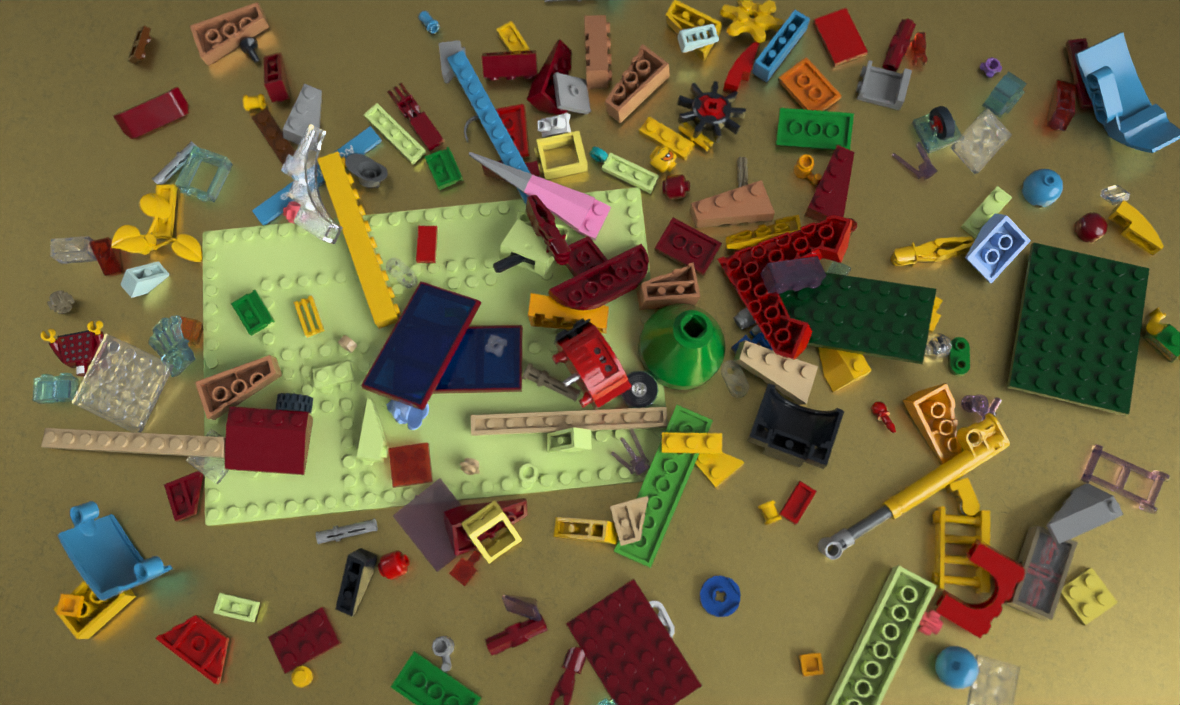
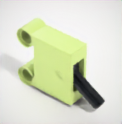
[493,210,568,276]

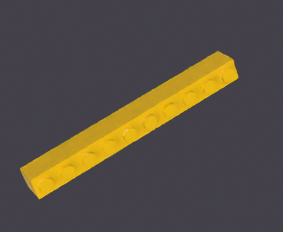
[317,151,401,329]

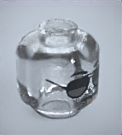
[924,333,952,361]

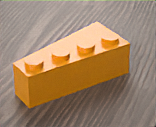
[528,293,609,334]

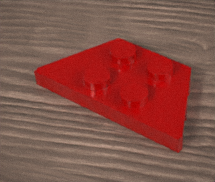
[155,615,229,685]

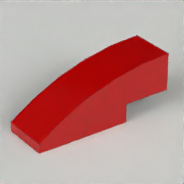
[723,42,759,94]

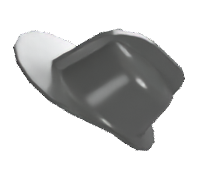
[345,153,388,188]

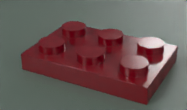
[655,217,722,276]
[268,607,341,674]

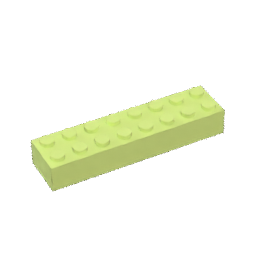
[826,566,937,705]

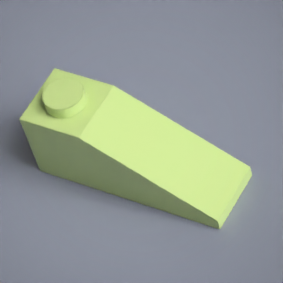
[356,399,389,463]

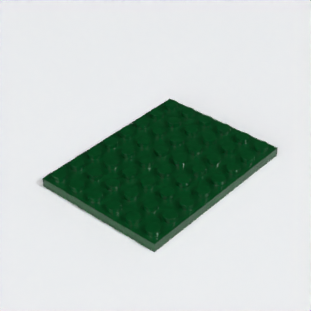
[1007,242,1149,416]

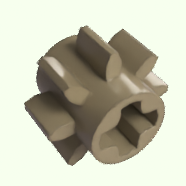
[47,291,75,314]

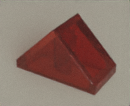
[89,237,123,276]

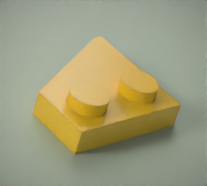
[695,452,744,488]

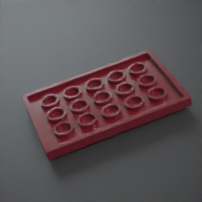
[566,579,702,705]

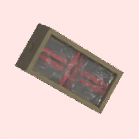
[1004,526,1078,620]

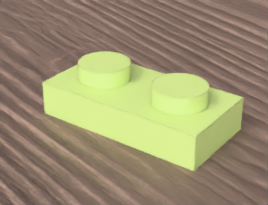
[312,361,355,389]
[213,593,260,622]

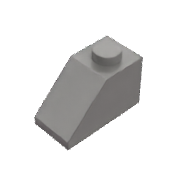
[439,40,466,83]

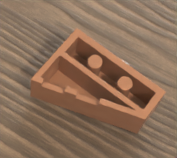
[637,262,701,310]

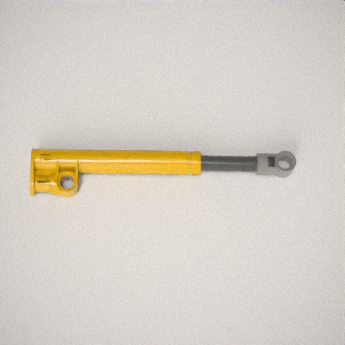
[818,413,1010,560]

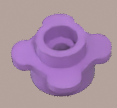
[980,57,1002,78]

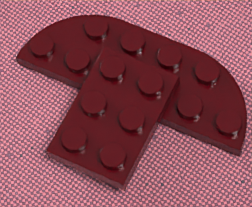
[548,236,649,310]

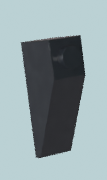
[335,548,378,617]

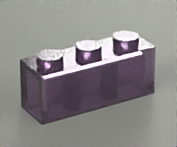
[760,256,826,294]

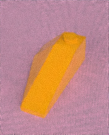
[903,383,962,465]

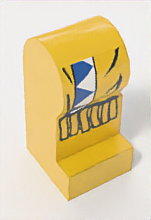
[945,477,980,516]

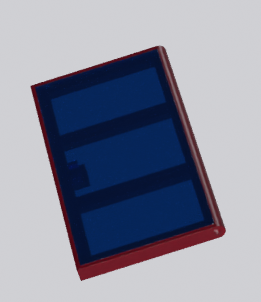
[361,281,481,410]
[393,325,523,394]

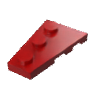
[496,104,530,158]

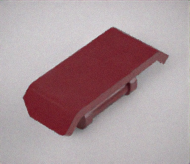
[113,87,188,139]

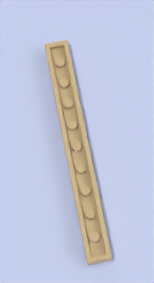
[471,407,668,436]
[41,428,226,458]

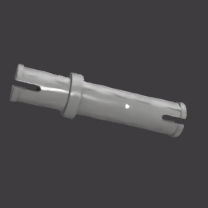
[152,141,200,185]
[316,518,378,544]

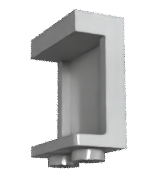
[856,60,912,110]

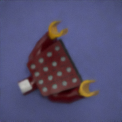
[40,321,107,376]

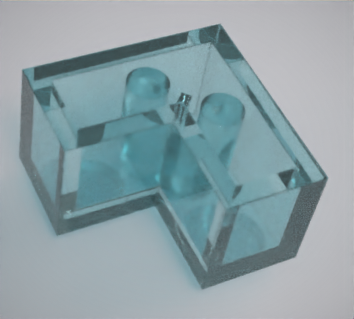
[982,71,1027,118]

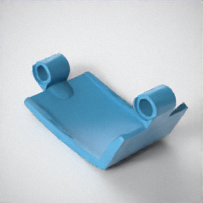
[57,501,172,601]

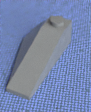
[1046,483,1124,545]

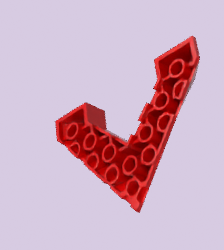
[717,215,852,360]

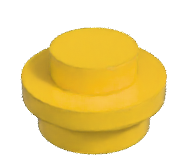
[291,666,313,687]

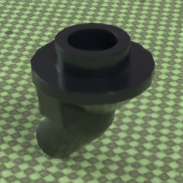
[240,37,260,63]

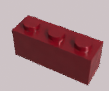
[482,50,538,81]

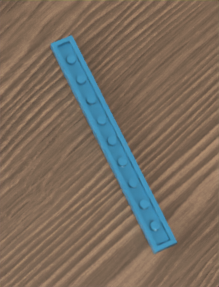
[447,50,533,205]

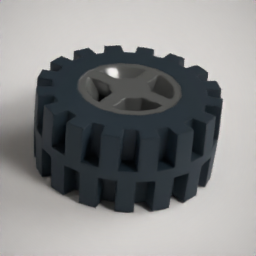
[276,393,313,414]

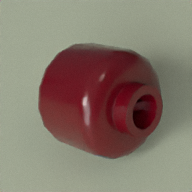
[662,174,690,199]

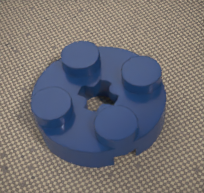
[700,576,741,617]

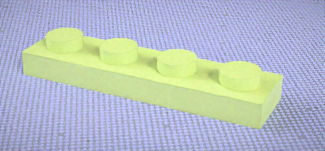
[364,103,426,164]

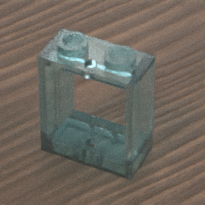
[175,146,233,202]

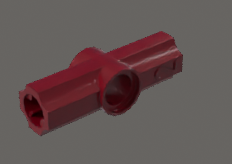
[882,18,916,72]
[485,614,548,656]

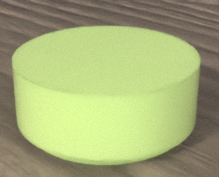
[519,463,539,483]

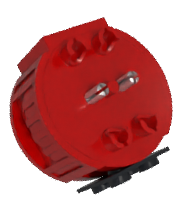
[552,318,632,409]

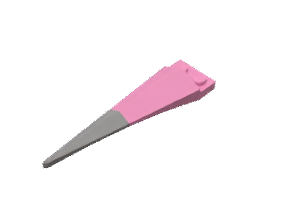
[469,152,611,241]

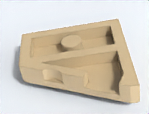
[610,496,648,546]

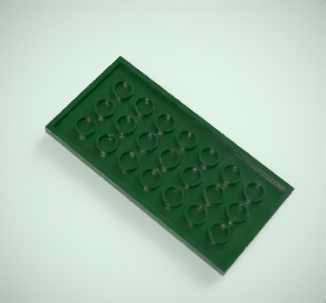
[776,269,936,365]

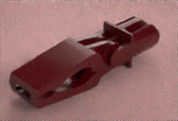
[387,83,445,152]
[526,195,571,265]
[549,647,586,705]

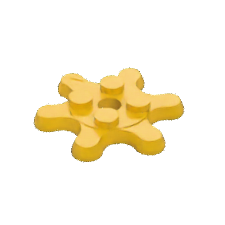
[719,0,784,43]

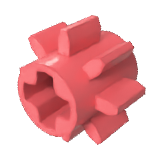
[283,201,307,224]
[919,609,943,636]

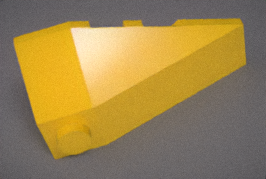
[726,214,801,250]
[819,347,872,392]

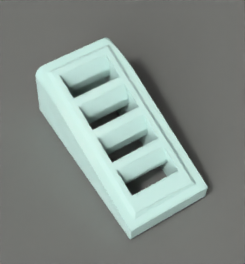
[677,24,719,53]

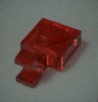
[911,32,928,66]
[449,550,483,586]

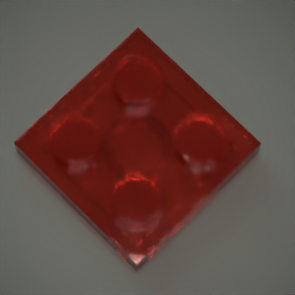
[389,442,433,488]

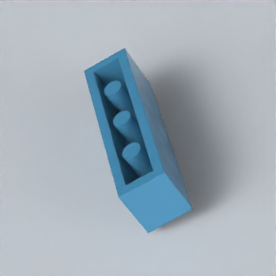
[752,10,810,82]

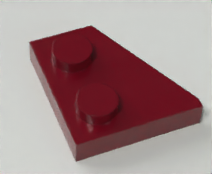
[164,470,203,522]

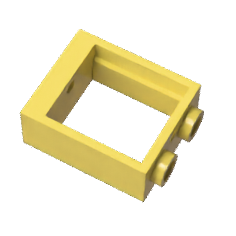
[534,131,588,180]
[461,500,522,563]

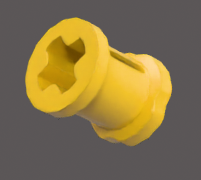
[243,93,266,111]
[758,500,782,525]

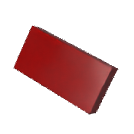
[416,226,438,263]
[779,481,817,525]

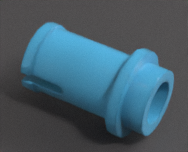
[418,11,439,33]

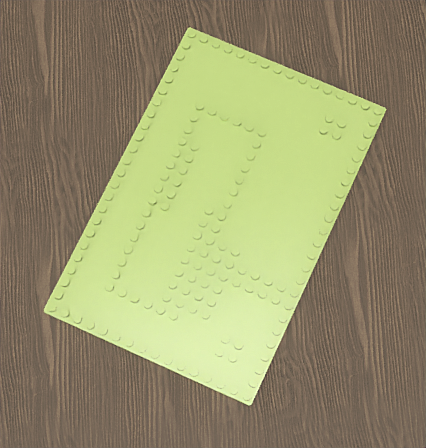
[202,187,668,526]

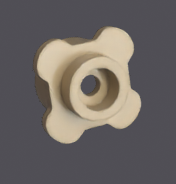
[460,458,480,475]

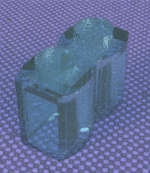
[33,373,78,404]

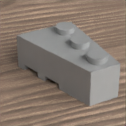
[283,83,322,152]

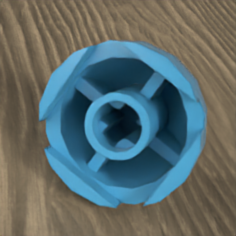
[1022,169,1063,207]
[935,646,979,689]

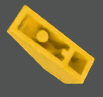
[553,517,618,545]

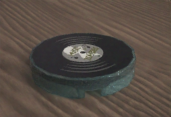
[620,371,659,408]

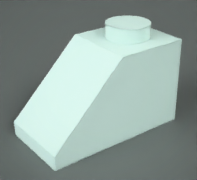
[121,261,169,298]

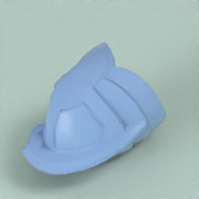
[386,394,429,430]

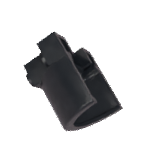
[747,383,844,469]

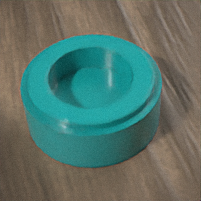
[589,146,608,163]

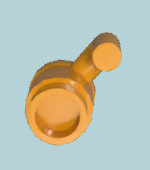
[794,154,822,186]

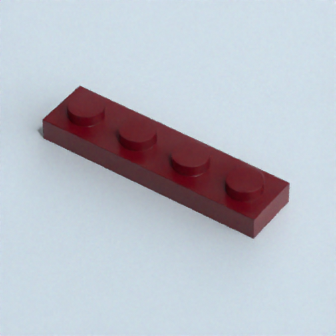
[1066,38,1093,108]

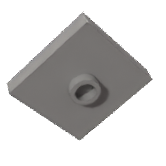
[553,73,591,114]

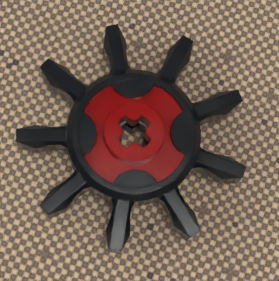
[677,81,746,143]

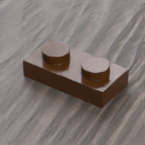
[128,25,151,64]

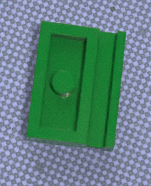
[425,147,463,190]
[231,289,275,336]

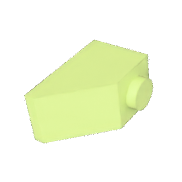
[547,427,592,453]

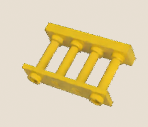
[932,506,990,594]

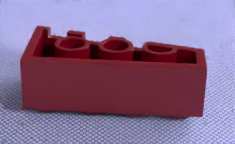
[804,145,855,222]

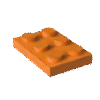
[778,57,842,111]

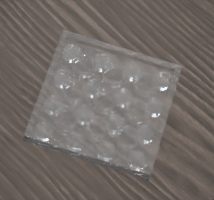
[72,334,174,433]

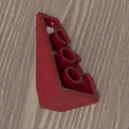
[526,39,572,115]
[443,498,528,556]

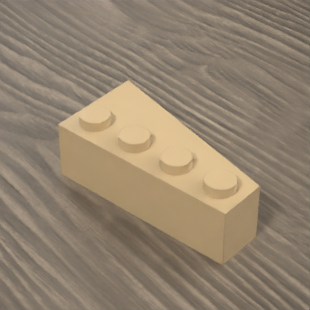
[733,340,818,405]

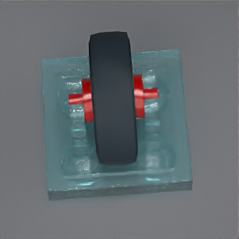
[912,106,963,154]

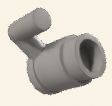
[733,307,761,335]
[432,636,454,672]

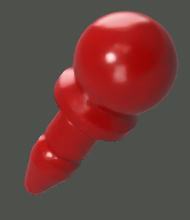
[871,401,896,433]

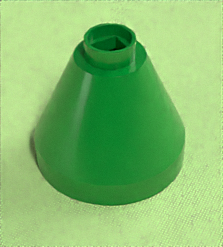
[638,303,726,390]

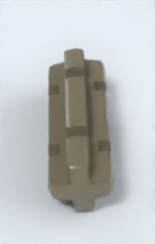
[737,157,748,188]

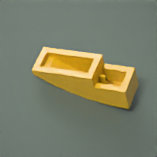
[1108,200,1164,255]

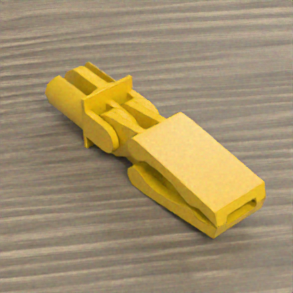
[890,237,974,266]

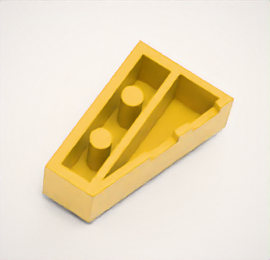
[666,0,722,61]

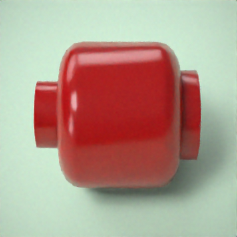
[378,550,410,580]

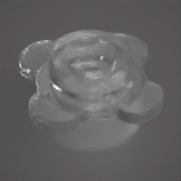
[485,335,507,356]

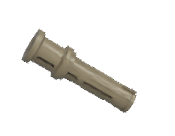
[522,363,581,402]

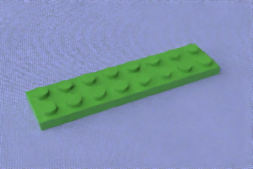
[614,405,713,568]

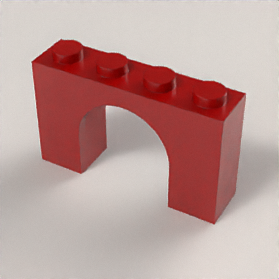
[933,539,1026,639]

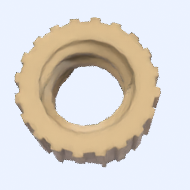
[338,335,357,353]

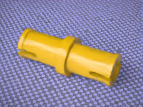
[678,122,714,151]

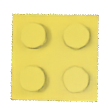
[1060,567,1118,625]

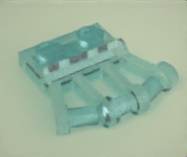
[148,315,196,377]

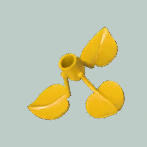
[111,193,203,262]

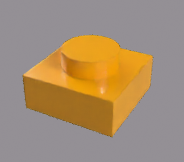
[56,593,85,617]
[799,653,824,676]

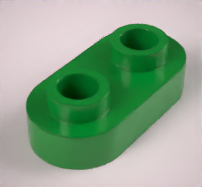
[948,337,970,376]

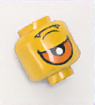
[649,146,677,173]

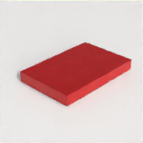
[813,8,868,67]

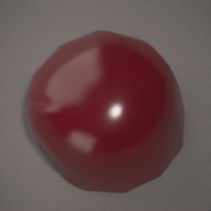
[1075,212,1108,243]

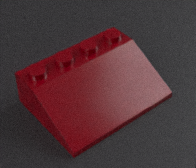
[225,406,313,475]

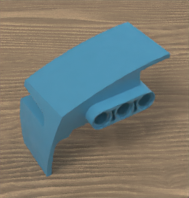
[1075,32,1180,153]

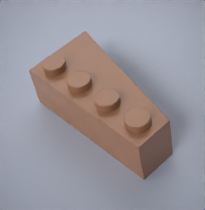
[190,2,269,66]
[584,15,612,89]
[605,44,670,123]
[690,180,775,228]
[195,355,282,420]

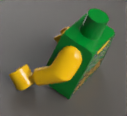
[1143,307,1180,363]

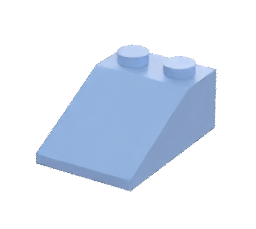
[965,213,1031,283]

